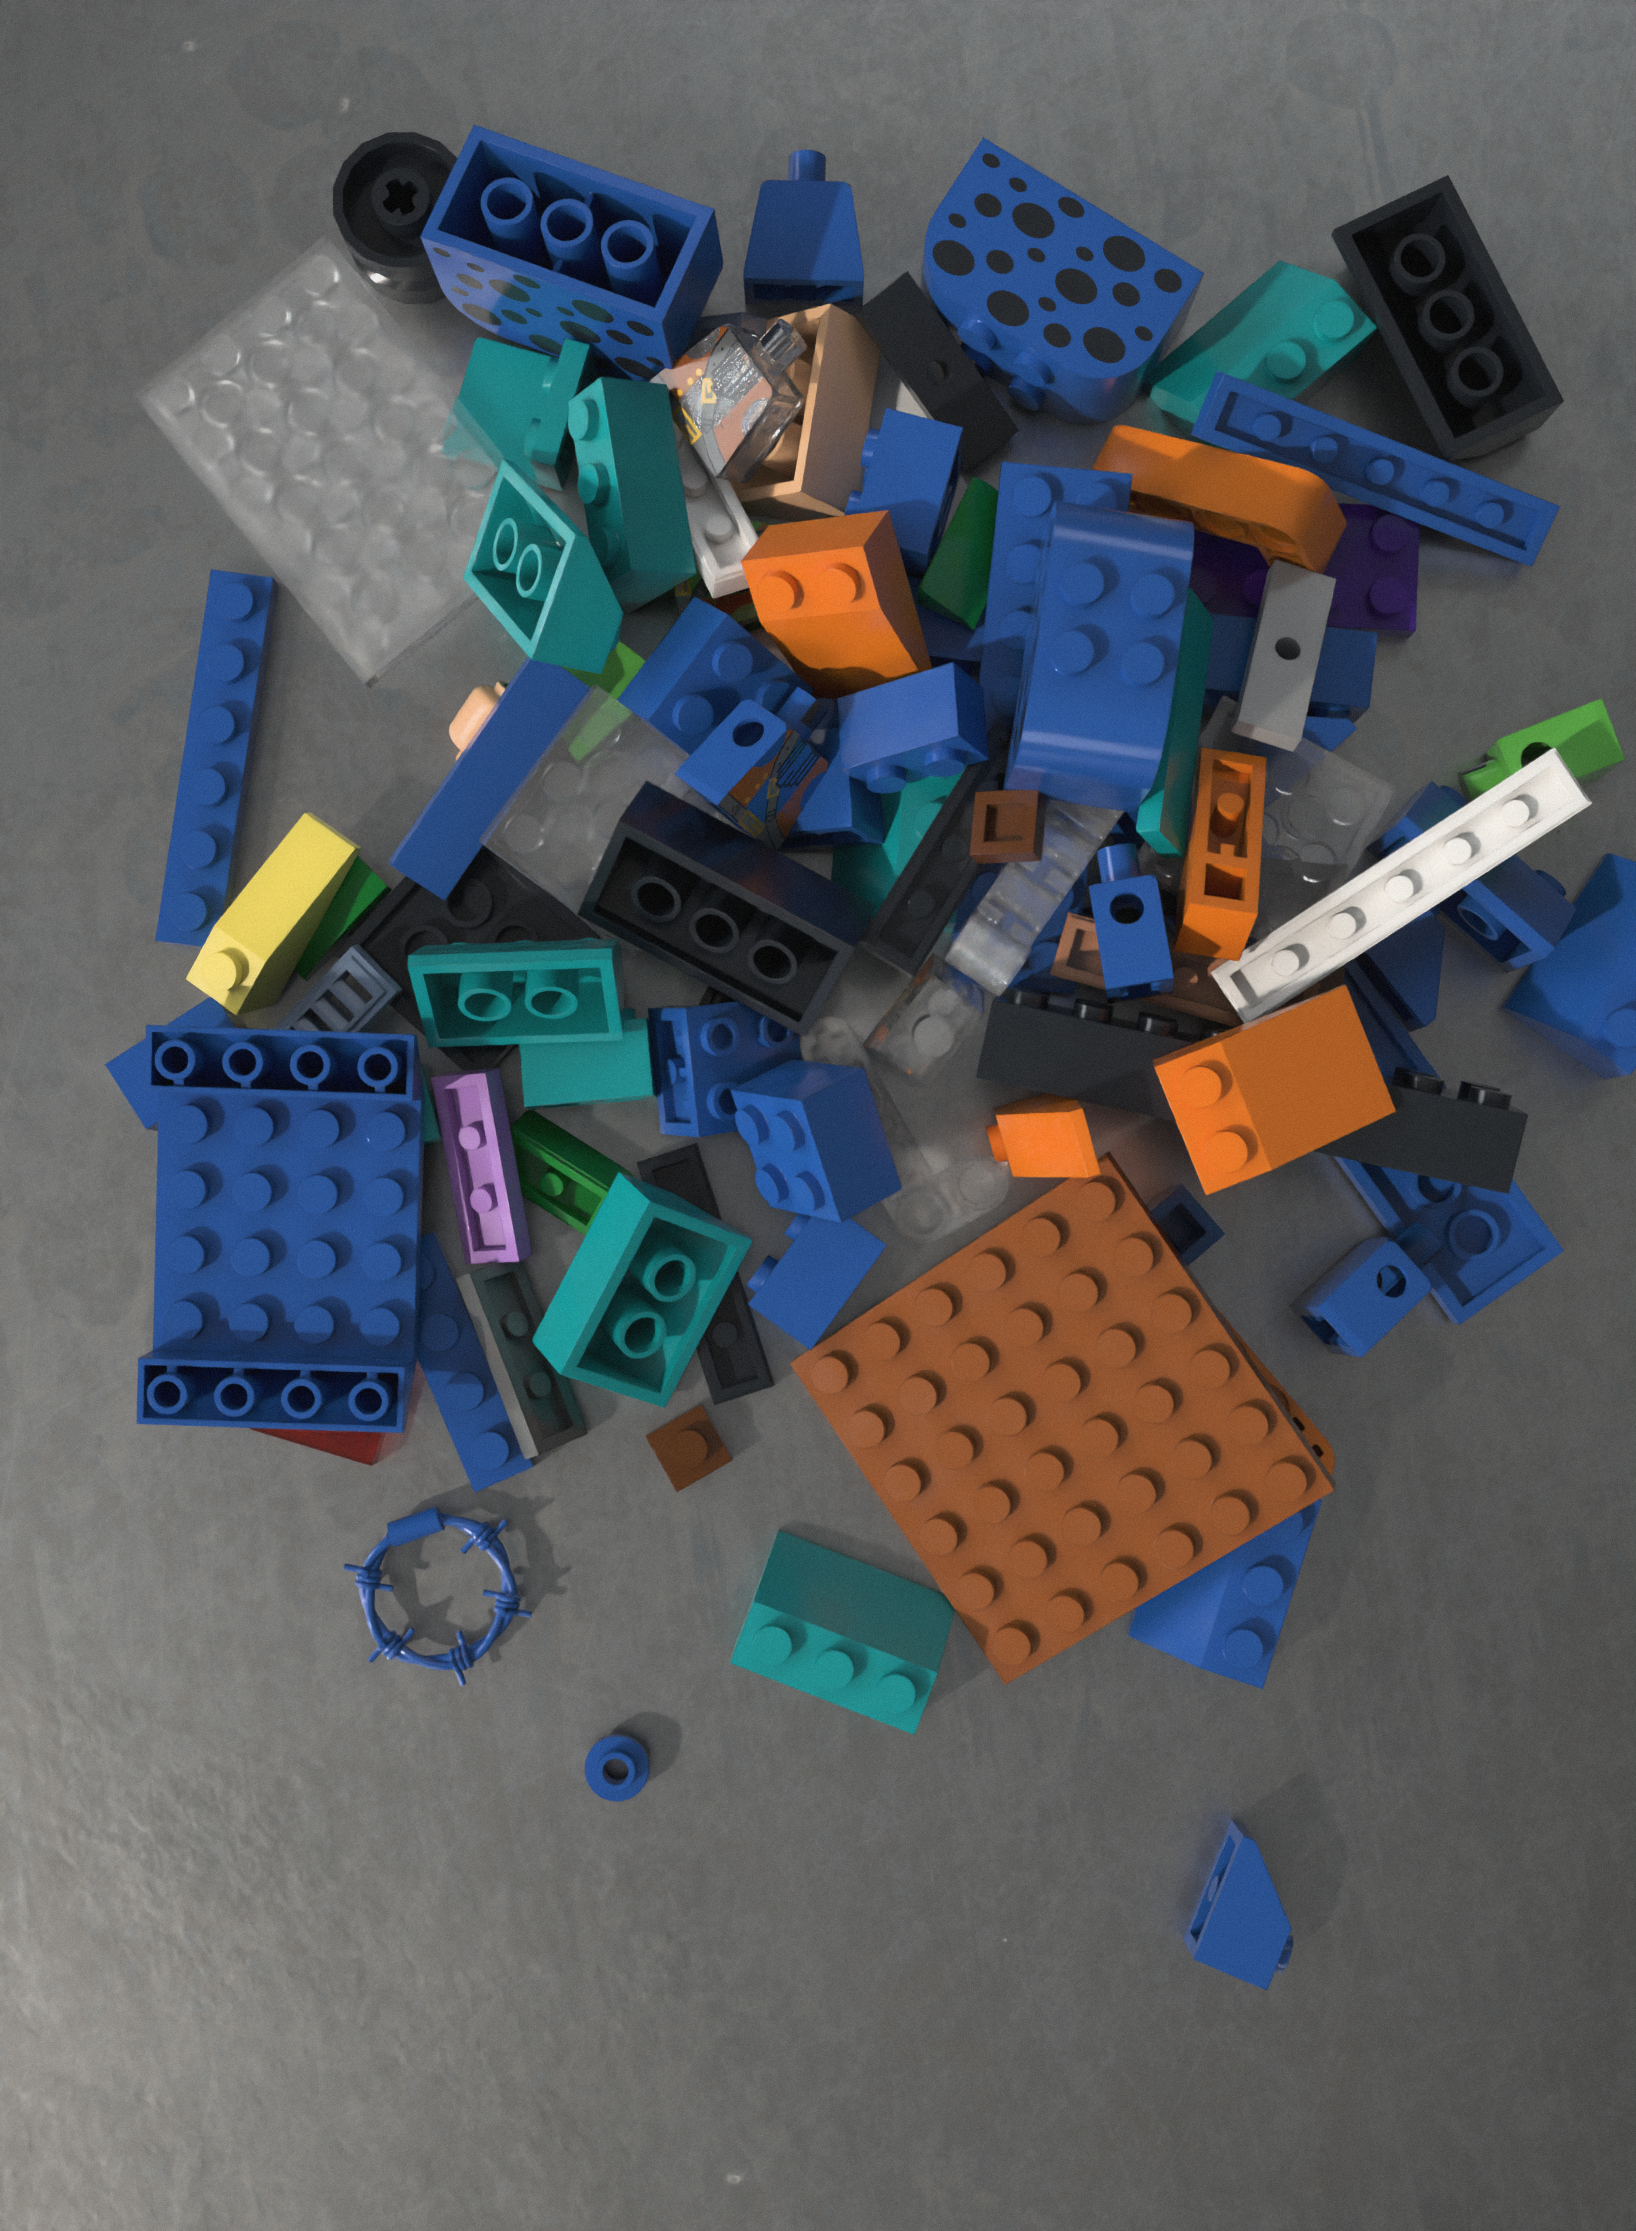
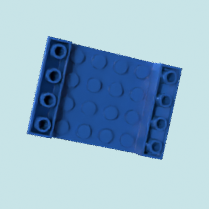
[137,1025,425,1433]

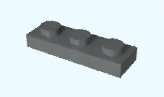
[456,1261,588,1460]

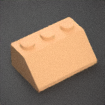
[723,303,880,522]

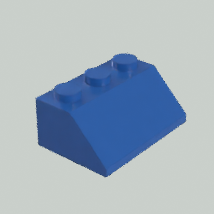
[1366,780,1576,973]
[1500,853,1636,1080]
[1127,1499,1322,1689]

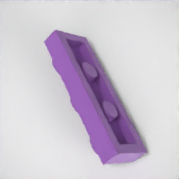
[431,1068,532,1264]

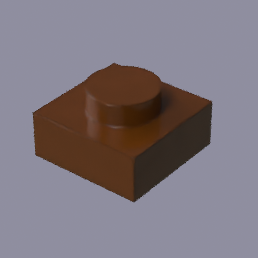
[970,790,1047,864]
[645,1403,733,1492]

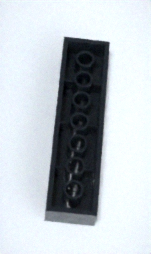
[976,985,1528,1194]

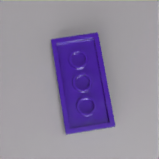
[1188,503,1420,638]

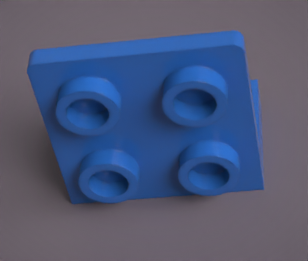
[648,1001,802,1137]

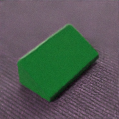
[916,476,998,630]
[510,1109,633,1236]

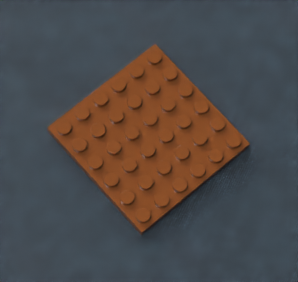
[790,1151,1336,1685]

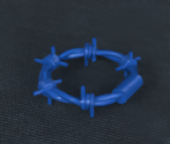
[344,1506,532,1686]

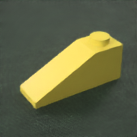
[186,812,361,1015]

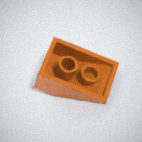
[741,510,932,700]
[1153,984,1396,1195]

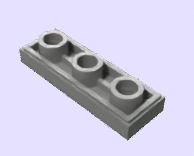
[1231,559,1336,752]

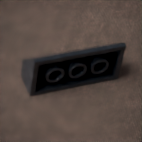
[1331,175,1564,460]
[577,780,877,1037]

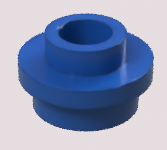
[585,1734,650,1802]

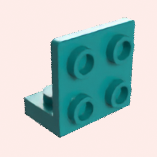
[443,337,597,491]

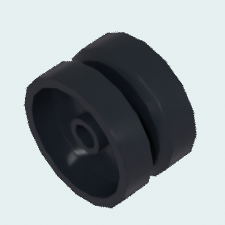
[333,132,458,304]

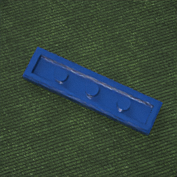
[388,656,590,901]

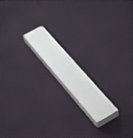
[1210,747,1592,1024]

